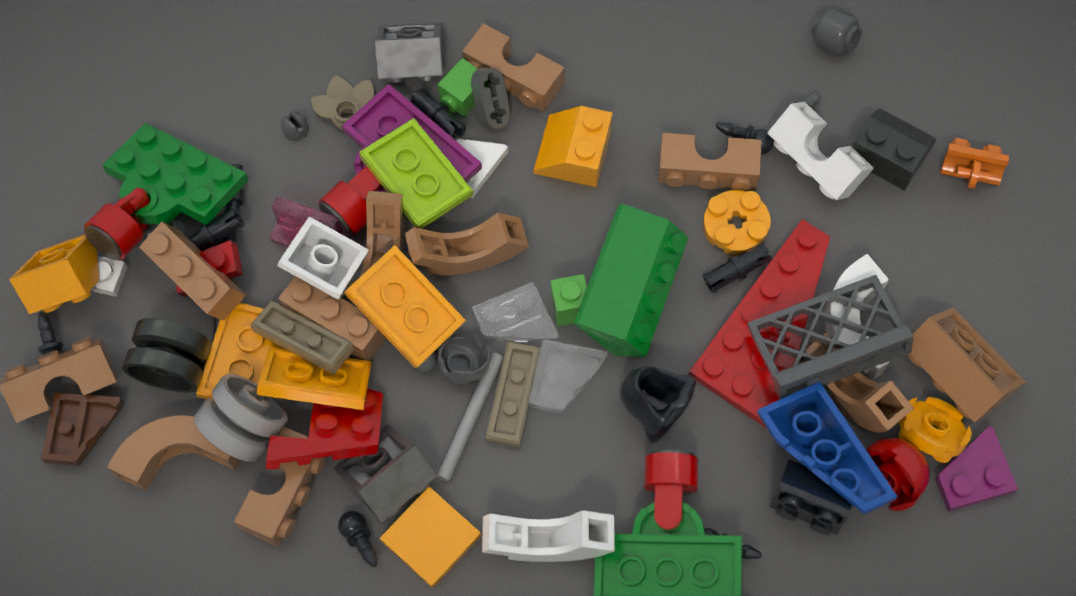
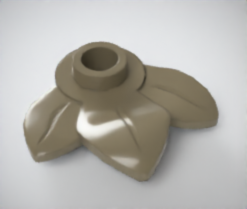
[311,75,374,130]

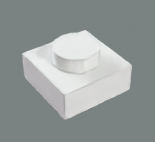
[90,256,128,297]

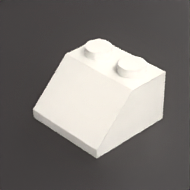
[277,217,369,300]

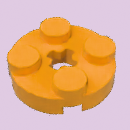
[703,190,771,256]
[898,397,972,463]

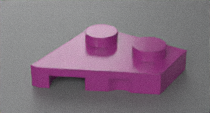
[935,426,1018,512]

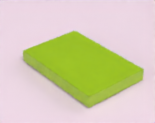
[359,118,473,229]

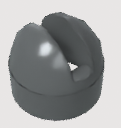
[282,112,309,141]

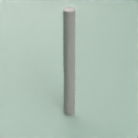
[437,353,504,482]

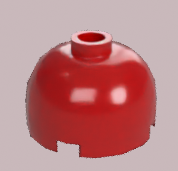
[866,437,930,511]

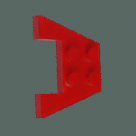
[266,388,383,470]

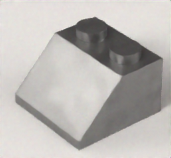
[375,23,443,83]
[334,425,437,523]

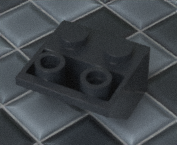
[770,459,852,535]

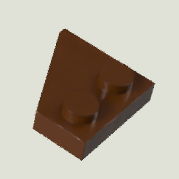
[41,393,124,466]

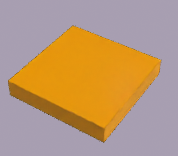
[380,487,482,589]

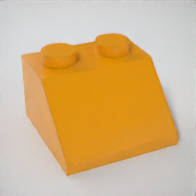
[533,106,613,187]
[9,234,99,314]

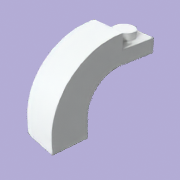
[825,254,889,381]
[482,510,614,562]

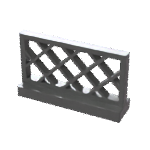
[747,275,914,399]

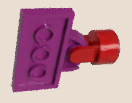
[319,84,482,237]

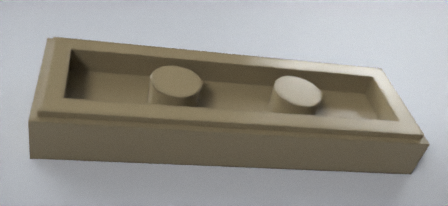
[251,300,355,375]
[485,341,541,448]

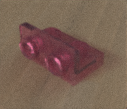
[270,196,344,247]

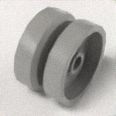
[194,374,288,462]

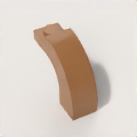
[360,191,405,277]
[405,213,529,276]
[801,332,914,433]
[107,415,240,491]

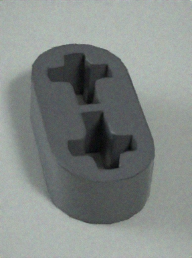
[471,67,510,129]

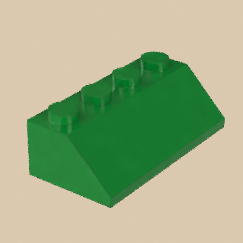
[573,204,689,357]

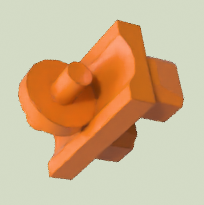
[940,138,1009,189]

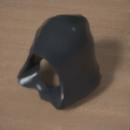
[620,366,696,443]

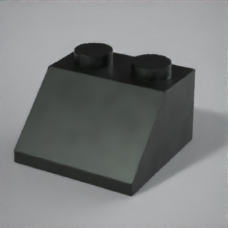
[852,108,937,191]

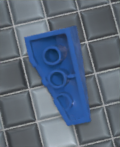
[757,382,897,514]

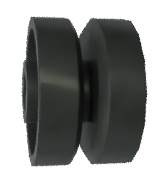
[122,318,211,393]

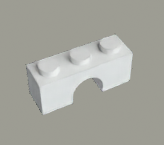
[768,102,874,200]

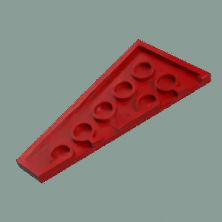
[689,219,830,428]

